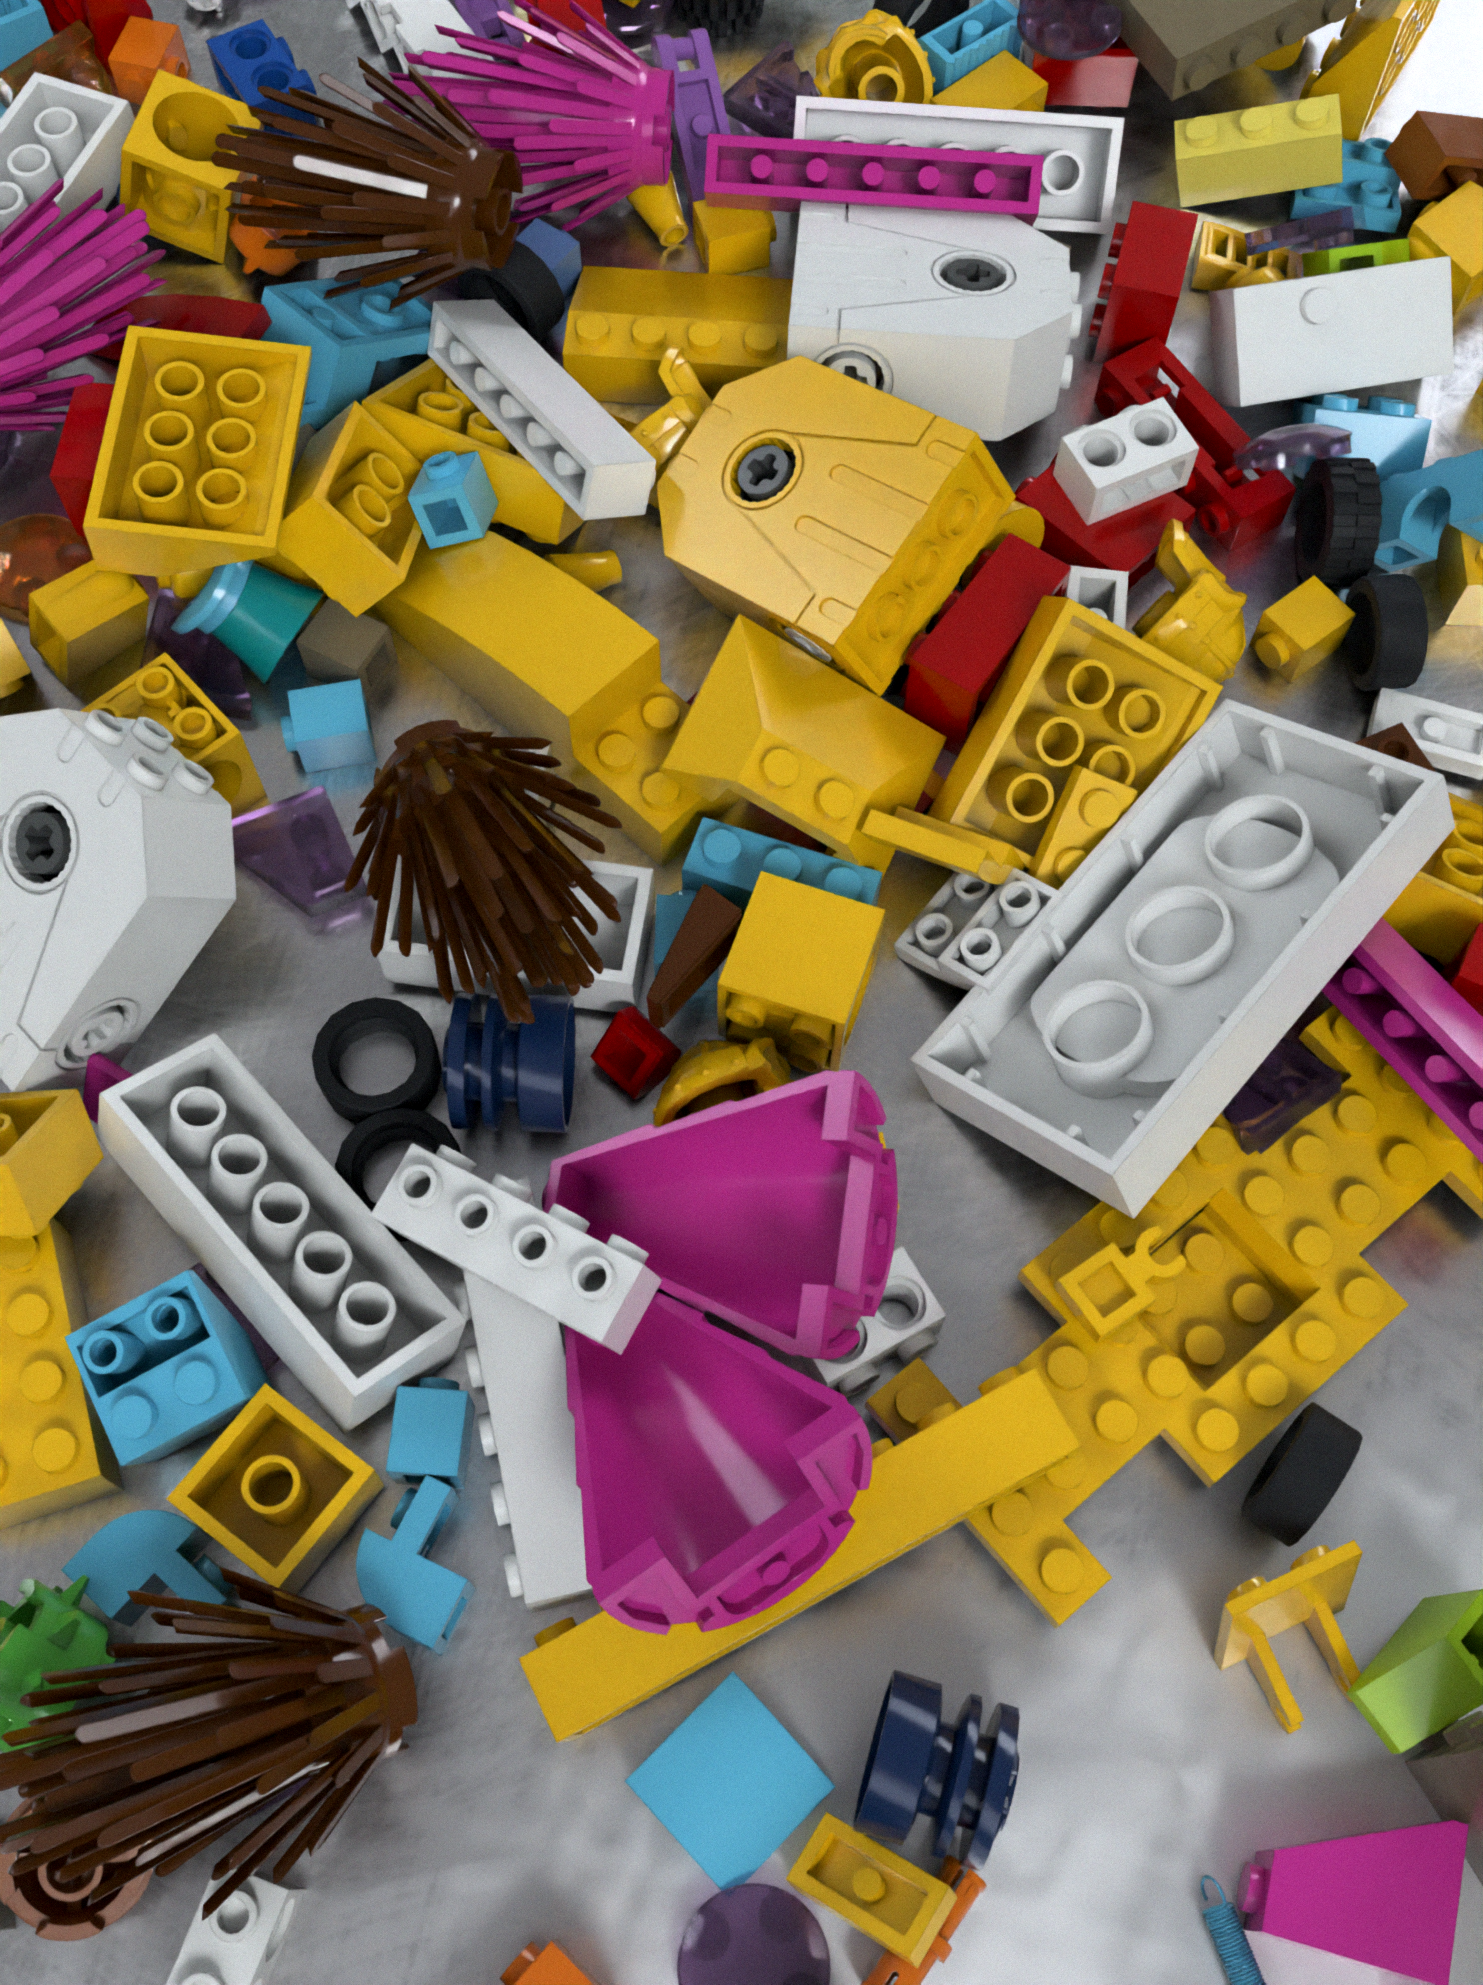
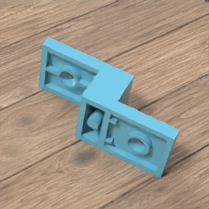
[260,277,433,429]

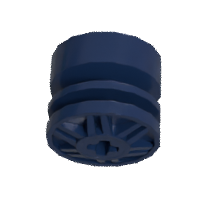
[442,992,576,1133]
[852,1670,1020,1871]

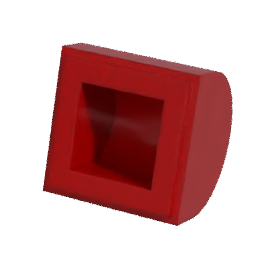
[590,1006,681,1099]

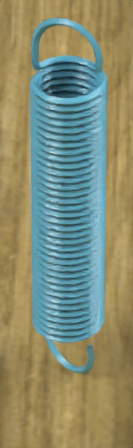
[1201,1875,1266,1985]

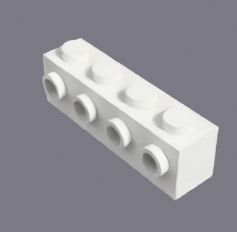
[370,1143,662,1355]

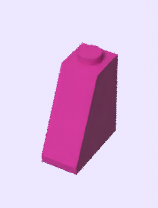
[1237,1820,1469,1985]

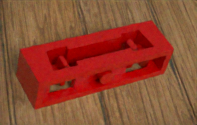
[1094,336,1297,553]

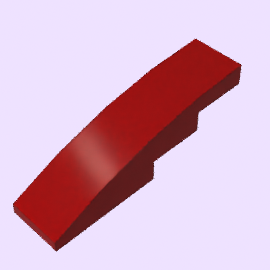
[91,294,272,361]

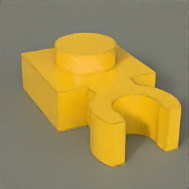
[1054,1226,1187,1344]

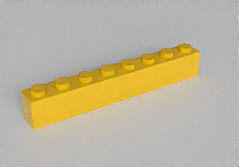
[519,1366,1081,1743]

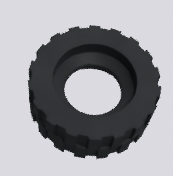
[1295,457,1382,589]

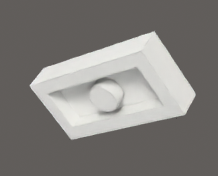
[1366,688,1483,780]

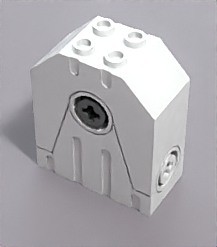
[787,201,1082,441]
[0,708,237,1092]

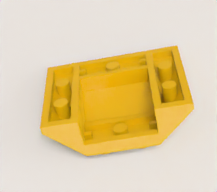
[658,613,947,881]

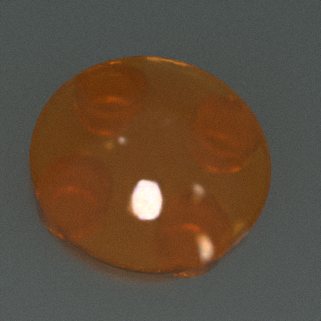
[0,513,93,618]

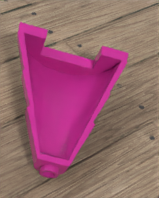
[542,1070,898,1360]
[565,1291,873,1635]

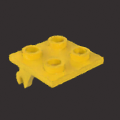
[1213,1540,1363,1734]

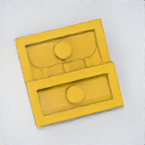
[861,806,1025,885]

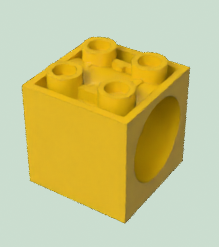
[119,69,264,264]
[80,652,266,819]
[717,871,886,1073]

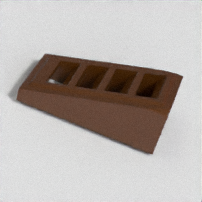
[646,884,742,1030]

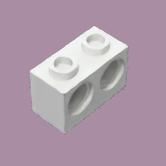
[1053,397,1199,526]
[800,1246,946,1397]
[166,1861,306,1985]

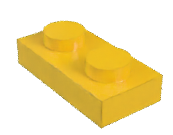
[1027,764,1138,890]
[786,1812,958,1969]

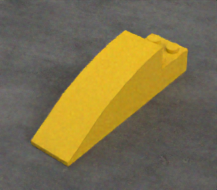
[370,530,742,868]

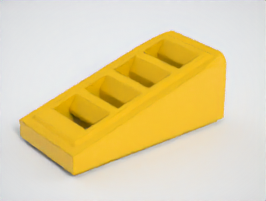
[1191,221,1303,291]

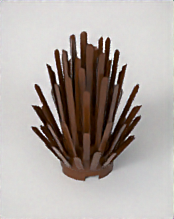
[211,56,523,311]
[344,720,622,1024]
[0,1567,418,1921]

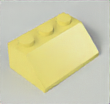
[1174,93,1343,208]

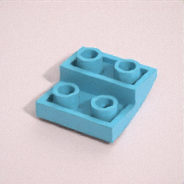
[1290,137,1402,234]

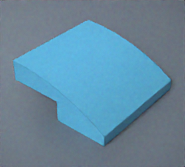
[625,1671,836,1899]

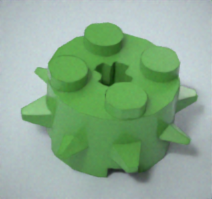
[0,1575,116,1753]

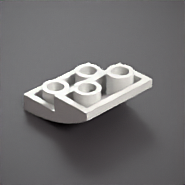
[893,867,1066,996]

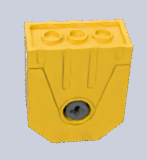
[657,355,1016,698]

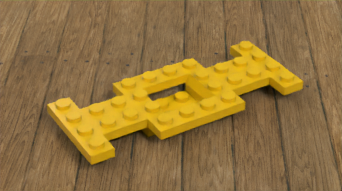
[864,1004,1483,1629]

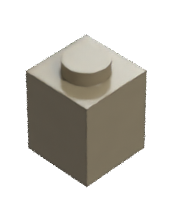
[296,597,398,701]

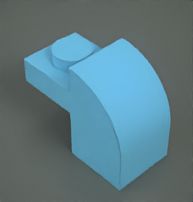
[356,1474,476,1656]
[61,1510,242,1627]

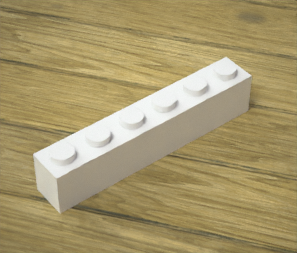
[427,299,656,520]
[453,1176,595,1613]

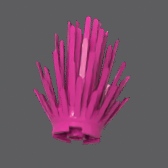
[382,0,675,232]
[0,178,168,432]

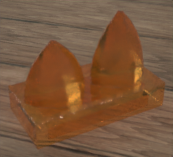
[0,19,112,109]

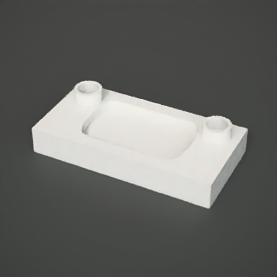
[910,698,1455,1219]

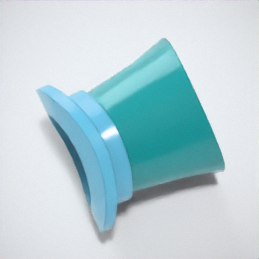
[171,559,324,684]

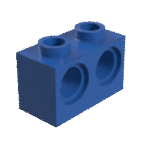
[206,19,317,136]

